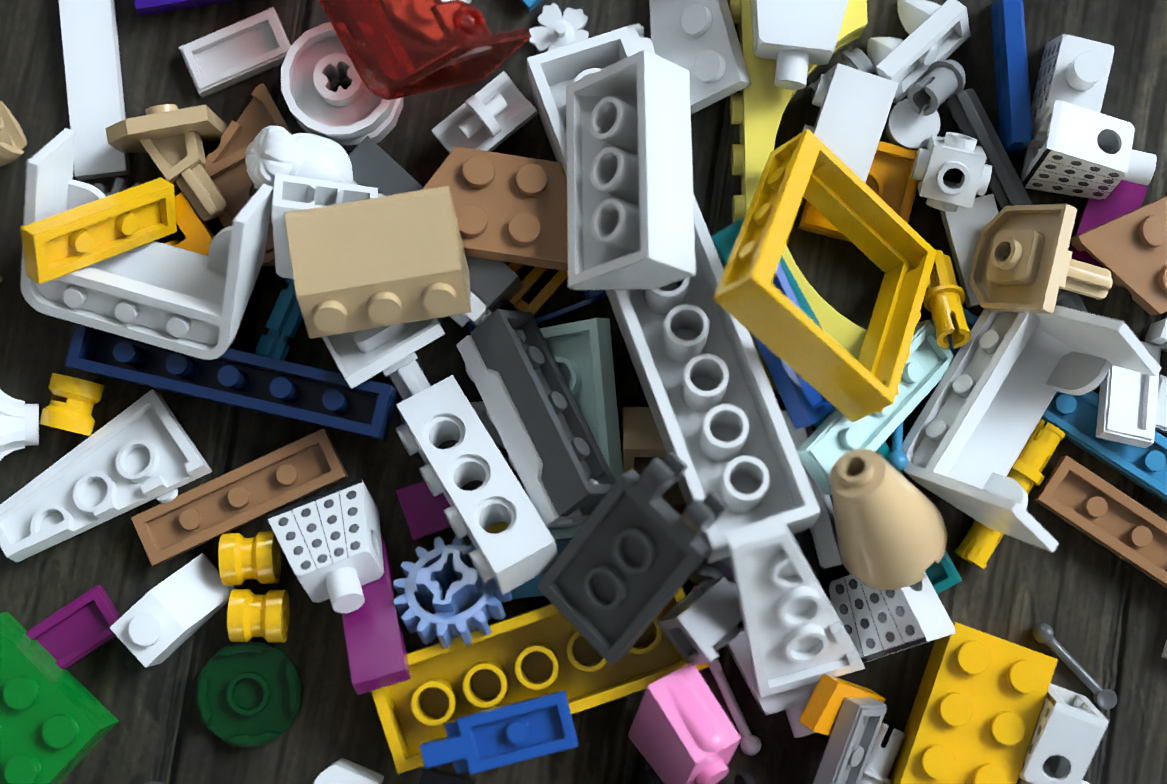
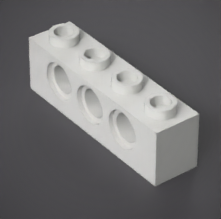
[395,375,559,595]

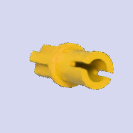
[923,250,971,349]

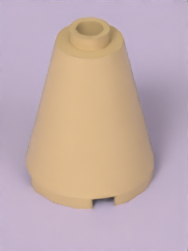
[830,449,948,590]

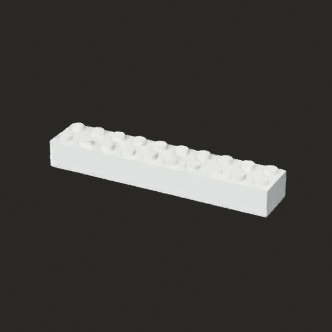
[527,26,821,564]

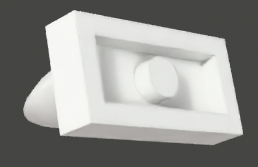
[867,0,970,104]

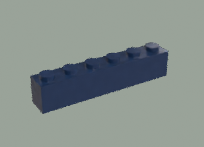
[65,323,398,442]

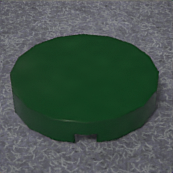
[195,640,304,747]

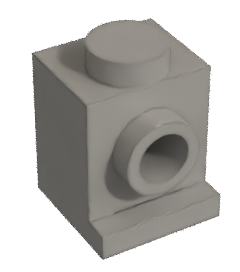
[656,576,742,665]

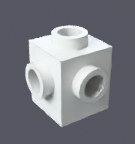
[911,132,992,212]

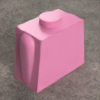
[628,662,741,784]

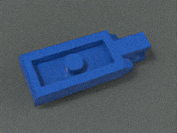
[420,690,579,774]

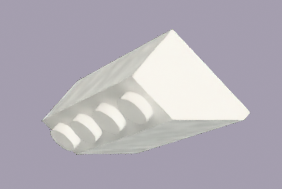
[566,49,696,290]

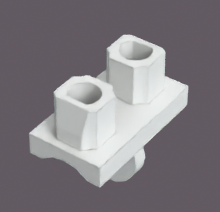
[431,71,537,154]

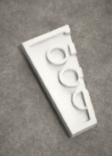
[0,389,212,563]

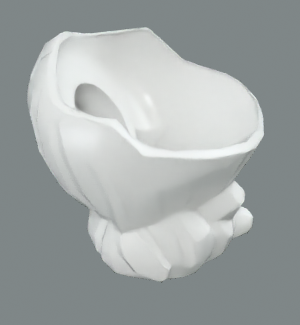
[244,125,353,190]

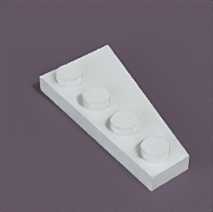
[649,0,751,115]
[725,517,865,698]

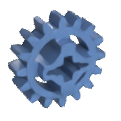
[393,536,512,648]

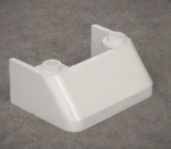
[20,128,274,360]
[902,305,1161,552]

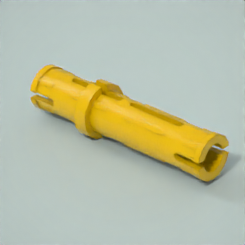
[954,419,1065,570]

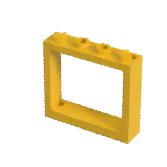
[713,129,937,422]

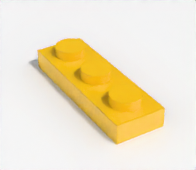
[21,177,177,285]

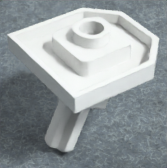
[322,318,445,401]

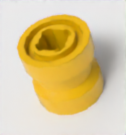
[39,373,104,436]
[218,531,281,586]
[227,589,290,643]

